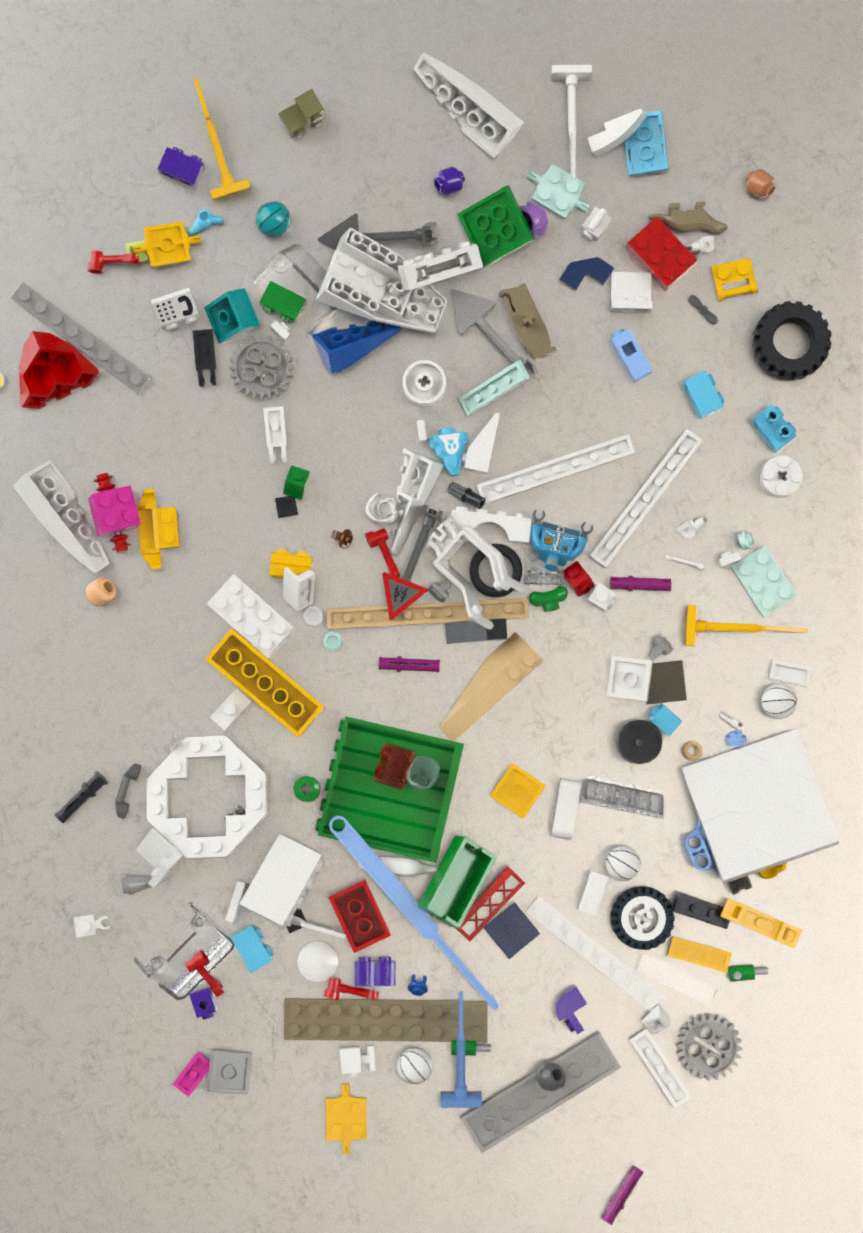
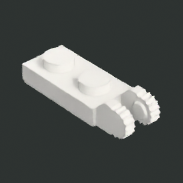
[263,406,287,464]

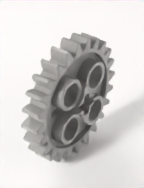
[229,335,294,400]
[676,1014,743,1081]

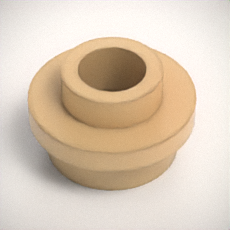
[682,741,702,761]

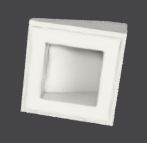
[642,1005,670,1034]

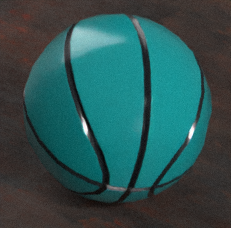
[255,201,291,237]

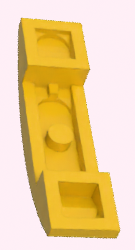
[720,897,802,949]

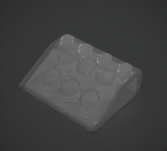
[579,775,664,819]

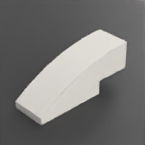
[588,109,646,157]

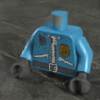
[530,510,593,571]

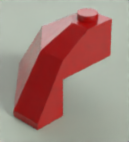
[19,331,99,409]

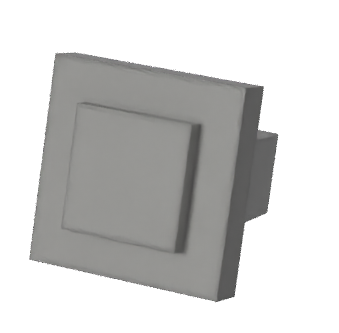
[428,578,452,603]
[649,635,673,660]

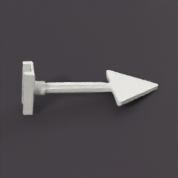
[551,65,592,179]
[226,881,346,939]

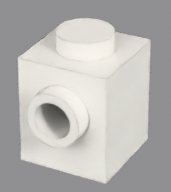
[587,583,616,612]

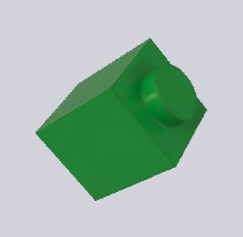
[283,465,310,500]

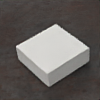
[417,420,427,443]

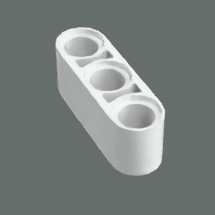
[551,779,581,840]

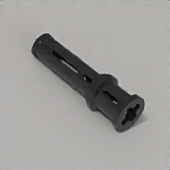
[54,770,109,823]

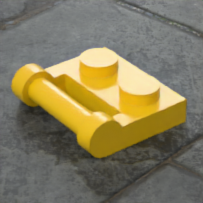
[710,258,758,301]

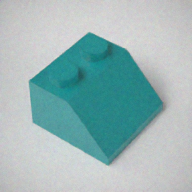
[204,288,260,344]

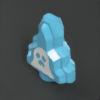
[428,427,469,476]

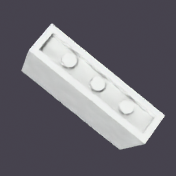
[240,834,324,930]

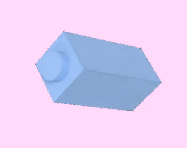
[610,329,653,383]

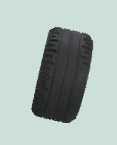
[469,544,522,597]

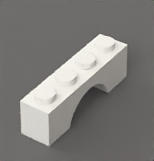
[451,507,532,544]

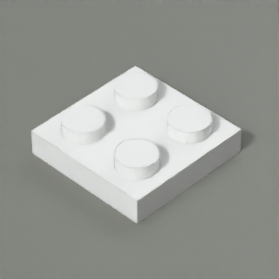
[607,656,653,701]

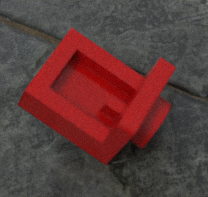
[561,561,595,597]

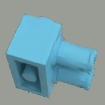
[751,404,797,453]

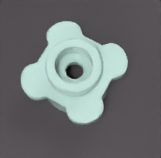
[738,530,754,550]

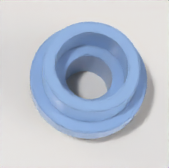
[726,731,746,746]

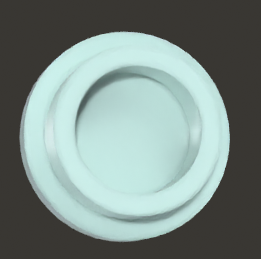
[323,631,343,652]

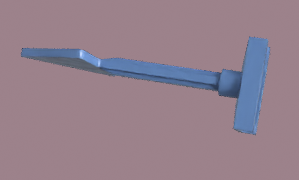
[441,991,482,1108]

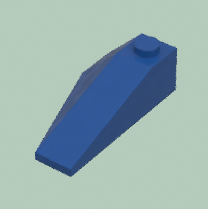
[312,321,401,373]

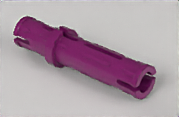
[610,576,671,592]
[379,656,440,672]
[601,1165,644,1225]

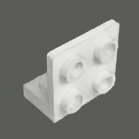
[611,272,653,313]
[136,828,183,889]

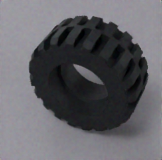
[752,301,832,381]

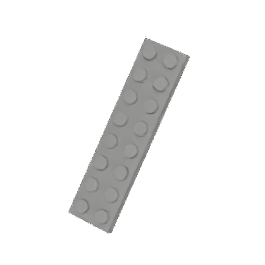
[461,1032,621,1153]

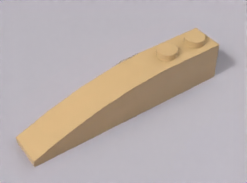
[439,632,543,741]

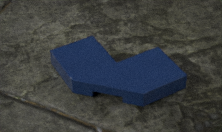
[559,257,614,291]

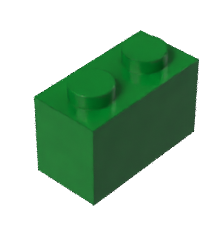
[260,281,307,324]

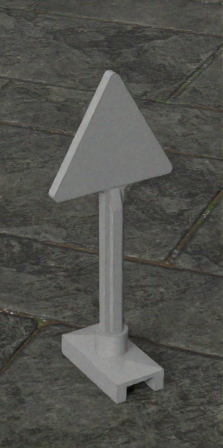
[450,289,538,385]

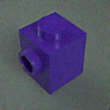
[189,987,218,1020]

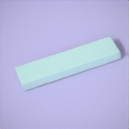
[458,360,530,416]

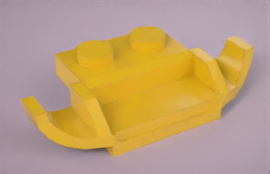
[137,488,180,569]

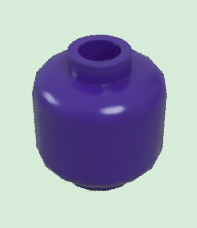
[434,166,465,196]

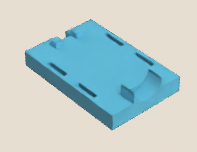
[625,110,669,177]

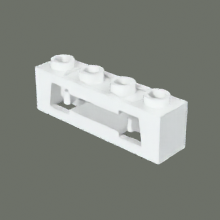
[397,241,483,290]

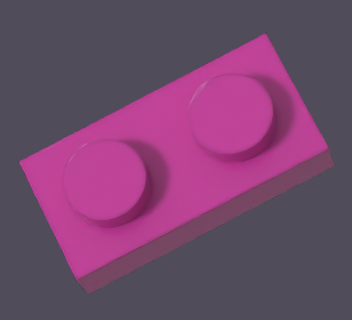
[173,1051,210,1097]

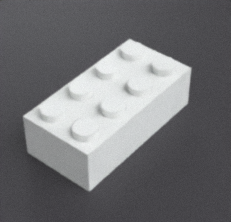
[207,574,295,659]

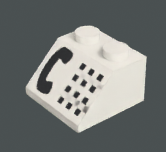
[151,288,200,331]

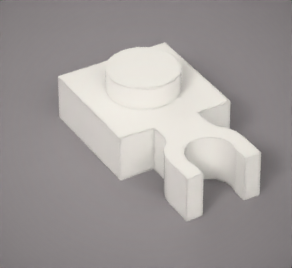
[73,914,111,938]

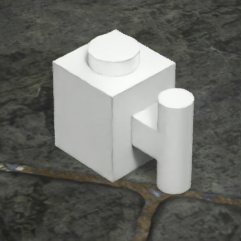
[581,207,612,242]
[340,1046,376,1077]

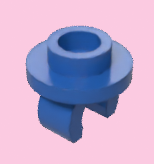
[408,974,428,996]

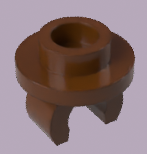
[331,529,353,549]

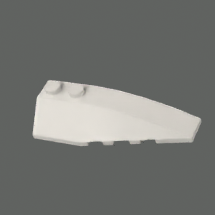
[413,53,524,159]
[13,459,110,573]

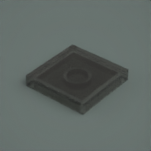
[646,660,687,705]

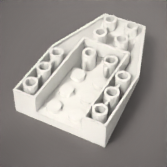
[315,227,447,334]

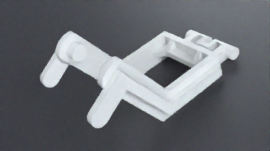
[424,515,527,630]

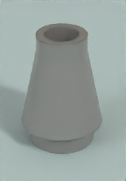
[121,875,151,895]

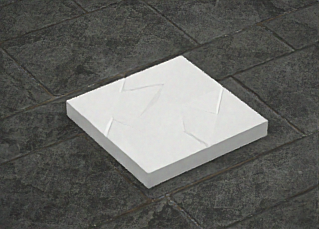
[681,729,840,884]

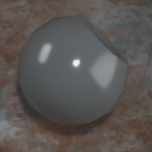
[537,1063,565,1091]

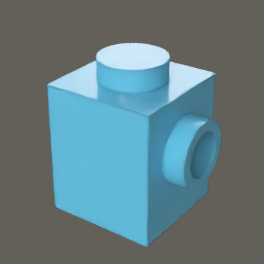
[649,703,682,737]

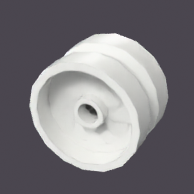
[402,360,446,407]

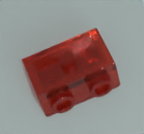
[374,742,415,790]

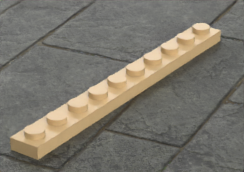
[327,598,529,629]

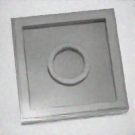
[207,1050,252,1094]

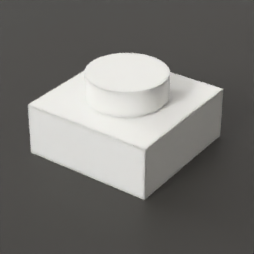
[270,320,291,343]
[717,550,741,568]

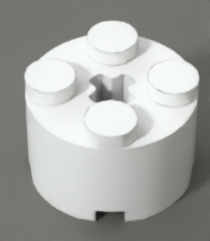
[760,455,803,498]

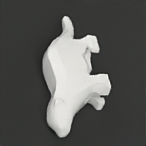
[358,856,438,877]

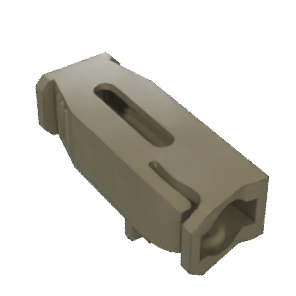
[498,283,556,362]

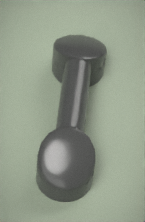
[115,763,141,819]

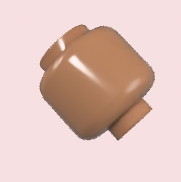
[746,169,776,199]

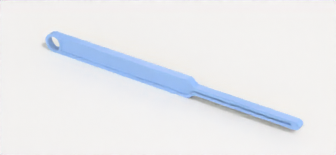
[329,816,499,1010]

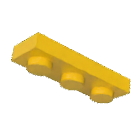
[667,936,732,973]

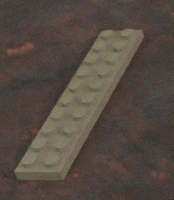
[284,998,488,1043]

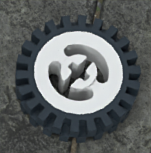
[611,886,675,950]

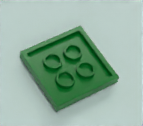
[457,186,535,267]

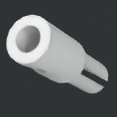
[719,711,746,732]

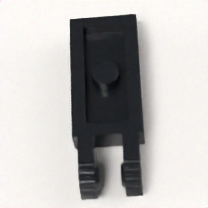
[192,329,217,387]

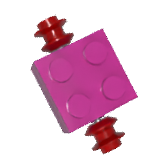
[88,473,141,553]

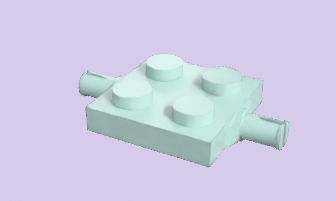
[528,164,590,219]

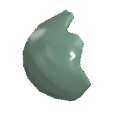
[407,756,440,791]

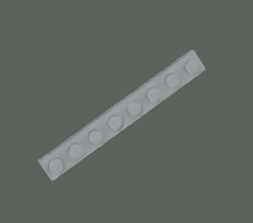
[11,282,151,394]

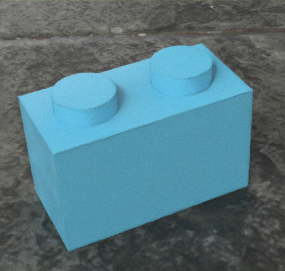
[683,371,724,419]
[231,925,274,973]

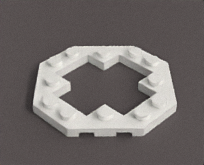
[147,735,267,859]

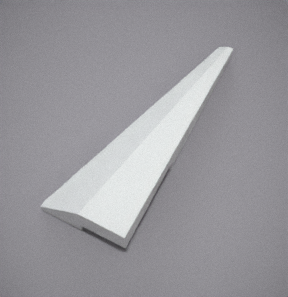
[389,448,444,555]

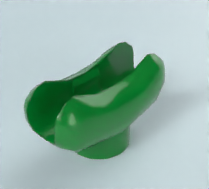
[529,585,568,612]

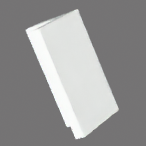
[282,567,315,612]

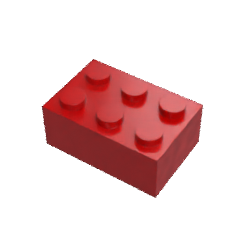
[626,217,698,291]
[328,879,391,953]

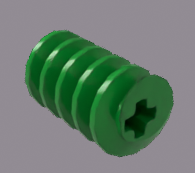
[293,776,321,802]

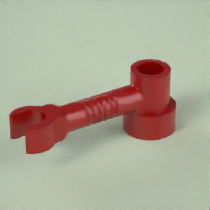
[88,250,139,274]
[365,528,400,577]
[185,950,224,997]
[323,977,379,1000]

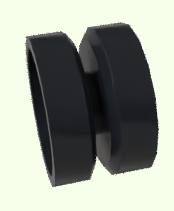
[616,720,663,765]

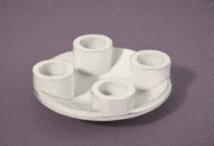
[297,941,338,982]

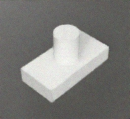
[210,688,252,731]

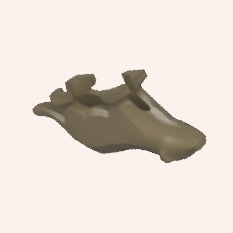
[648,202,728,234]

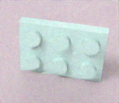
[731,545,798,618]

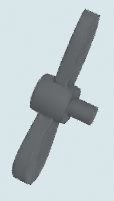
[689,295,718,325]

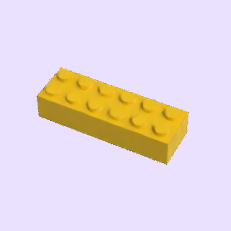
[206,628,325,738]

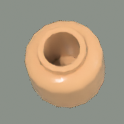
[86,577,116,607]

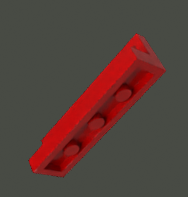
[455,866,525,942]

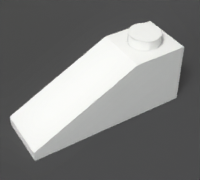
[462,413,500,474]

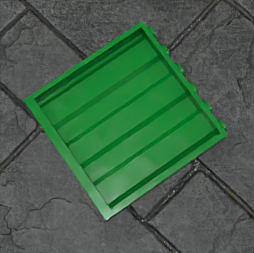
[315,716,464,863]

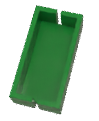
[418,836,497,928]

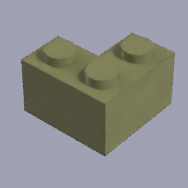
[278,89,325,138]

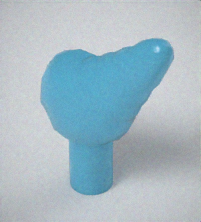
[188,209,223,236]

